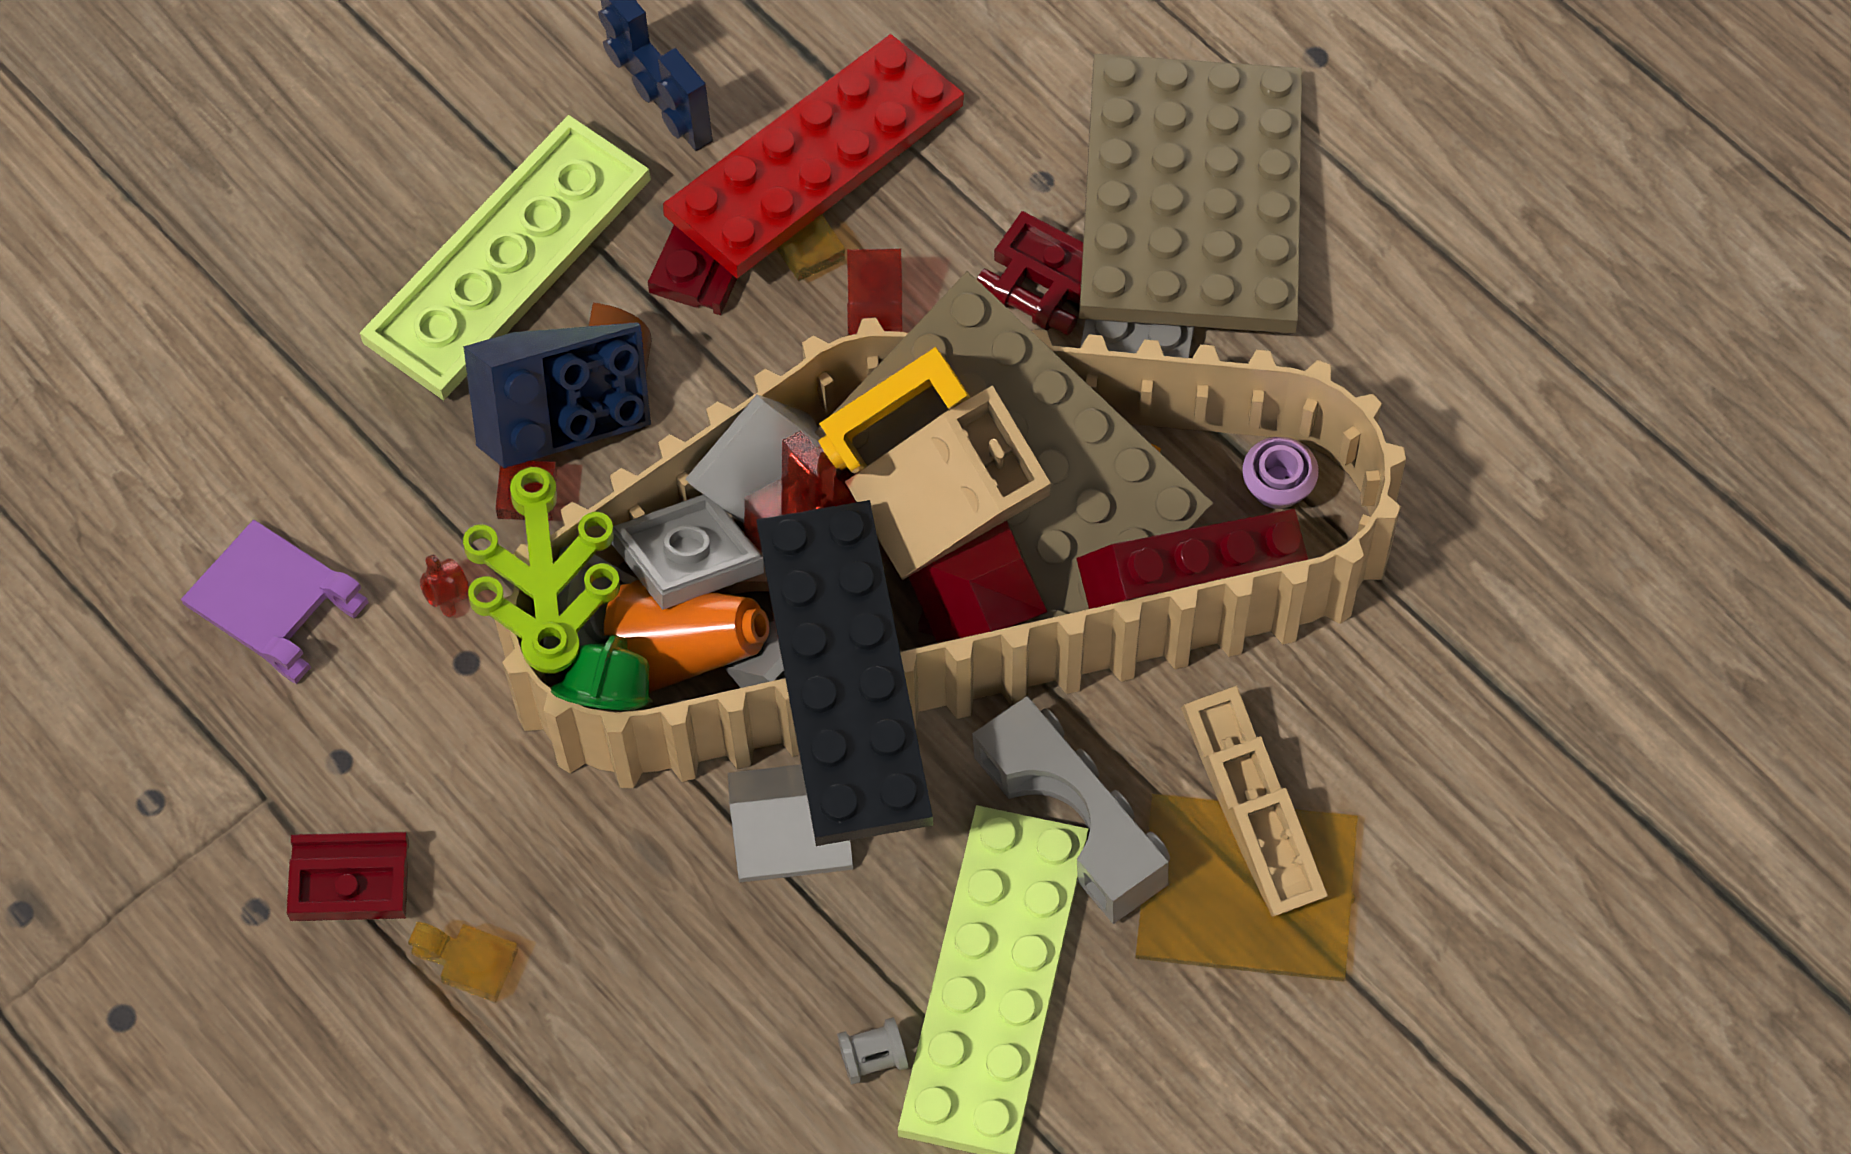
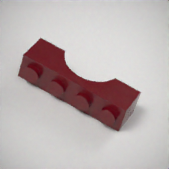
[1076,509,1308,609]

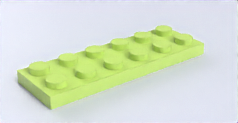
[360,115,651,401]
[898,805,1088,1154]

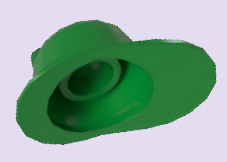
[551,635,653,710]

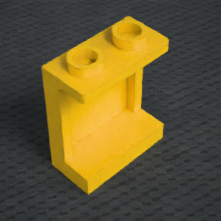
[818,347,971,474]

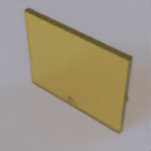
[1135,794,1358,982]

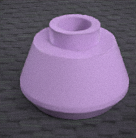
[1243,437,1318,509]

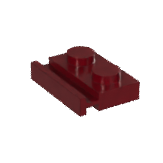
[647,225,737,316]
[286,832,409,921]

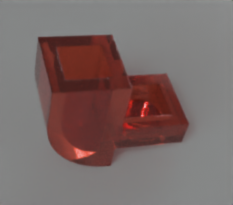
[847,249,903,336]
[744,430,851,553]

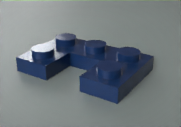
[598,0,713,151]

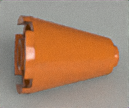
[604,580,769,693]

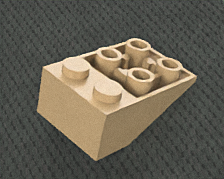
[845,385,1051,580]

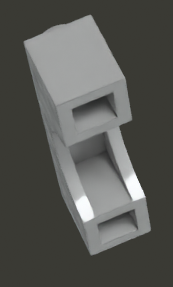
[972,696,1170,924]

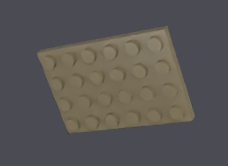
[1079,54,1302,334]
[815,271,1213,625]

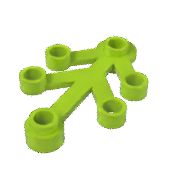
[463,467,620,674]

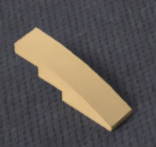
[1181,685,1328,917]

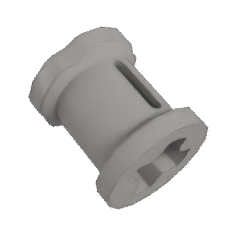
[837,1017,908,1085]

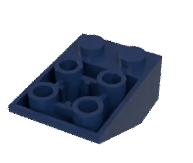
[463,322,651,468]

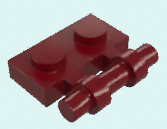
[977,211,1083,336]

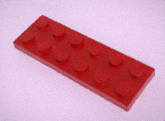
[663,34,964,279]

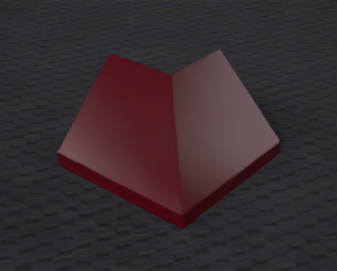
[909,520,1048,644]

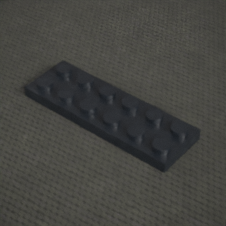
[756,500,933,846]

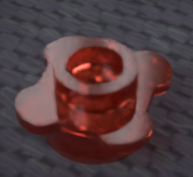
[420,554,469,618]

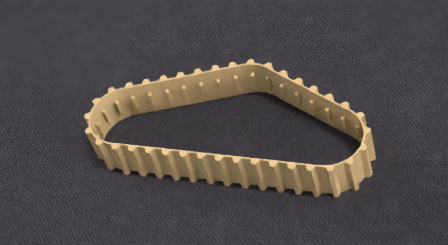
[494,317,1406,788]

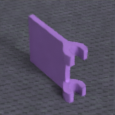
[181,519,369,684]

